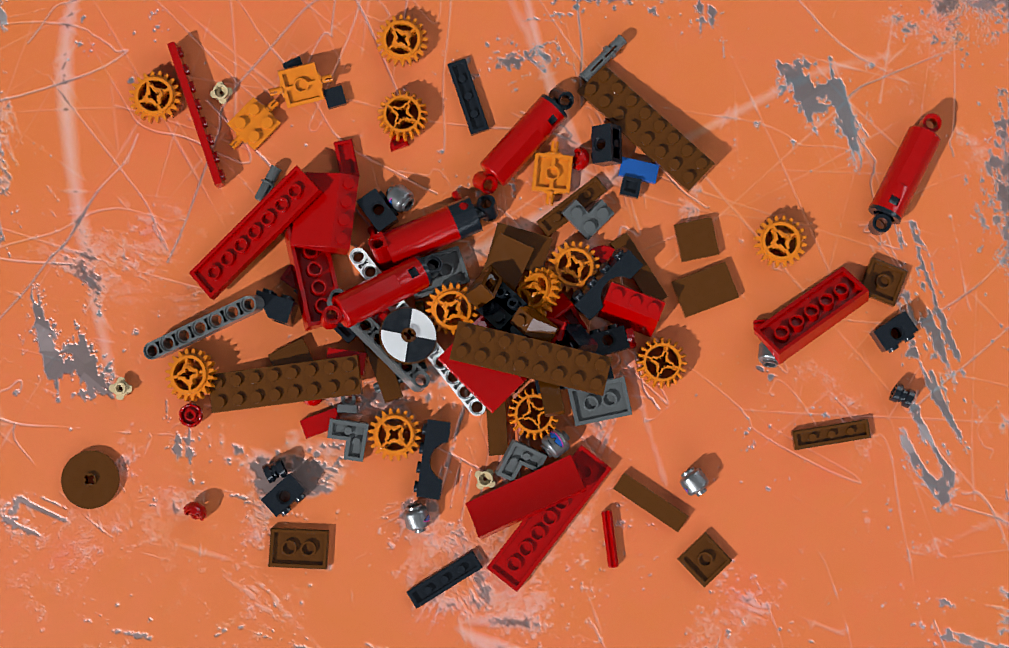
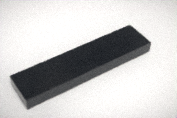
[447,59,489,136]
[406,551,483,609]

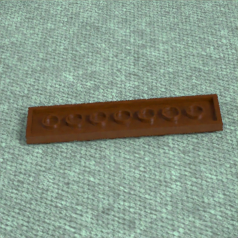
[577,65,715,193]
[449,321,612,396]
[209,355,363,413]

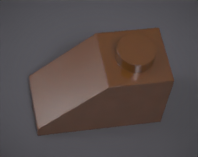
[465,265,503,309]
[510,306,559,343]

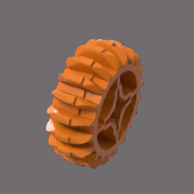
[377,90,428,141]
[635,337,688,389]
[508,388,559,440]

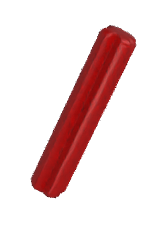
[601,510,619,568]

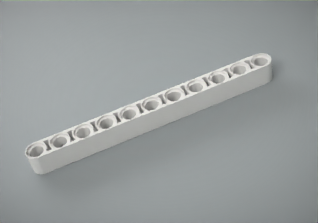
[349,248,486,416]

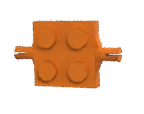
[269,61,333,108]
[227,97,281,151]
[532,141,573,206]

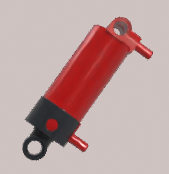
[368,191,499,271]

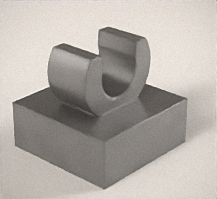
[337,396,359,414]

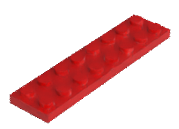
[189,165,322,300]
[486,445,612,592]

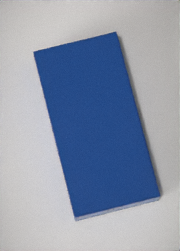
[618,157,659,184]

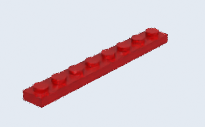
[167,42,226,188]

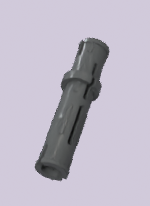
[579,35,627,82]

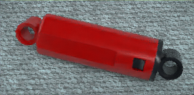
[472,87,574,194]
[868,113,942,235]
[320,254,443,330]

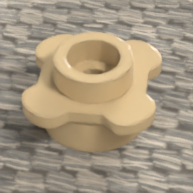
[210,82,233,104]
[109,377,133,400]
[475,469,495,489]

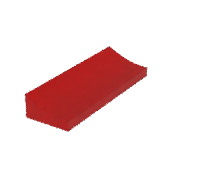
[283,222,341,331]
[754,267,869,364]
[465,455,587,539]

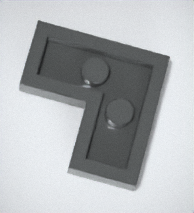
[561,199,615,240]
[327,418,369,462]
[495,439,547,481]

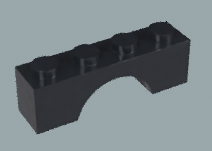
[570,246,643,320]
[413,419,451,500]

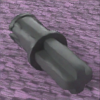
[255,165,282,201]

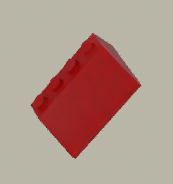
[290,172,359,255]
[438,315,528,413]

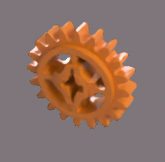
[376,14,428,67]
[128,71,182,124]
[753,215,807,268]
[547,241,600,293]
[515,267,562,317]
[425,281,478,335]
[165,348,218,402]
[368,408,421,461]

